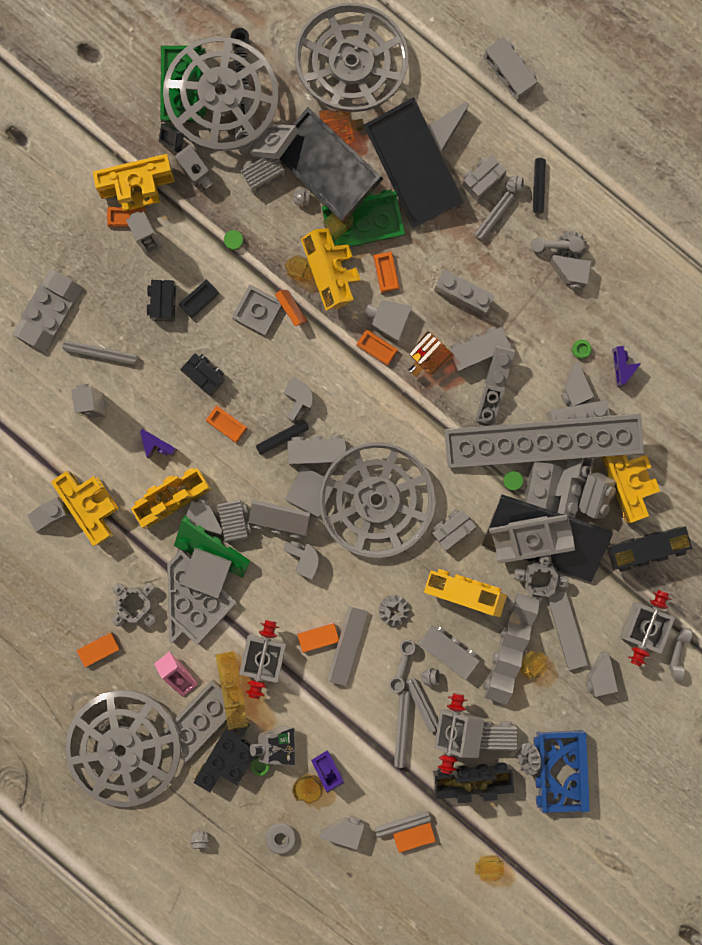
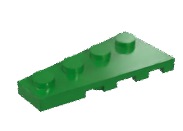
[174,516,250,578]

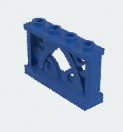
[533,730,590,813]

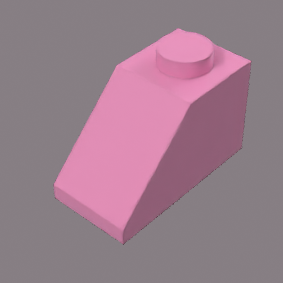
[155,652,198,697]

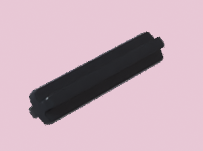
[532,158,546,214]
[256,420,309,455]

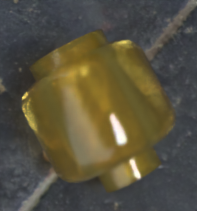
[285,255,313,283]
[520,651,548,680]
[475,855,504,882]

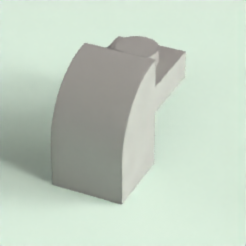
[283,376,313,422]
[283,541,319,579]

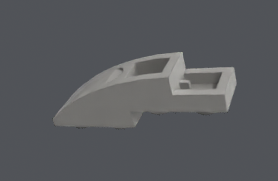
[476,345,515,425]
[555,457,595,518]

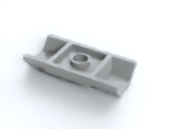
[12,269,84,353]
[489,514,575,564]

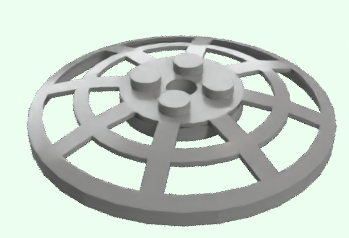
[295,3,408,112]
[163,37,278,151]
[319,442,435,558]
[65,690,181,807]

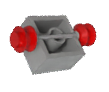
[620,590,675,667]
[239,620,287,699]
[434,693,485,774]

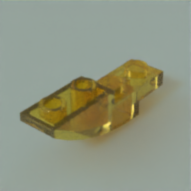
[215,651,248,730]

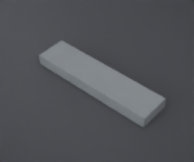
[547,590,588,670]
[327,606,368,686]

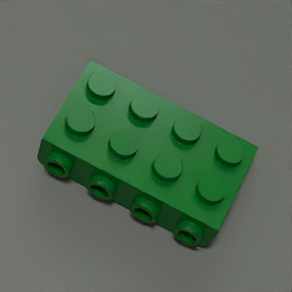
[160,45,206,122]
[322,190,405,248]

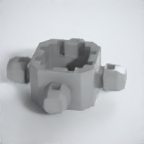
[513,555,569,605]
[112,583,157,627]

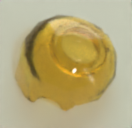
[292,773,324,804]

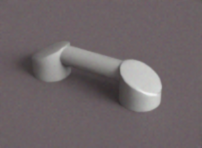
[531,237,585,254]
[669,628,692,682]
[389,639,416,693]

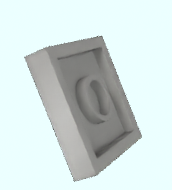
[249,124,299,159]
[232,285,282,336]
[285,466,334,517]
[182,548,232,599]

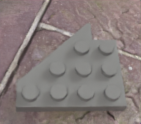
[167,550,237,645]

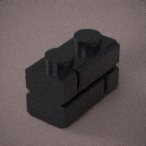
[147,280,176,322]
[180,353,225,397]

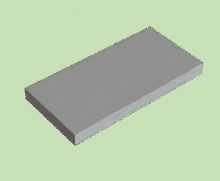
[159,679,240,763]

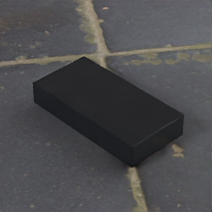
[159,123,184,153]
[178,279,220,319]

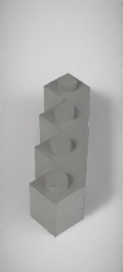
[483,593,540,705]

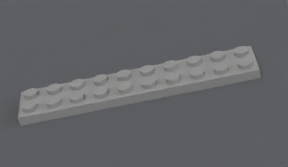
[444,413,644,468]

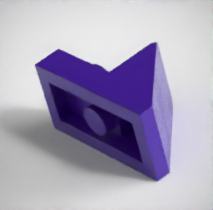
[612,346,641,387]
[140,429,178,459]
[311,750,344,793]

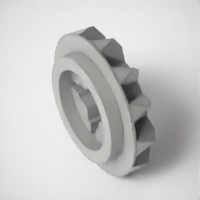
[556,231,587,259]
[379,595,410,626]
[517,743,541,775]

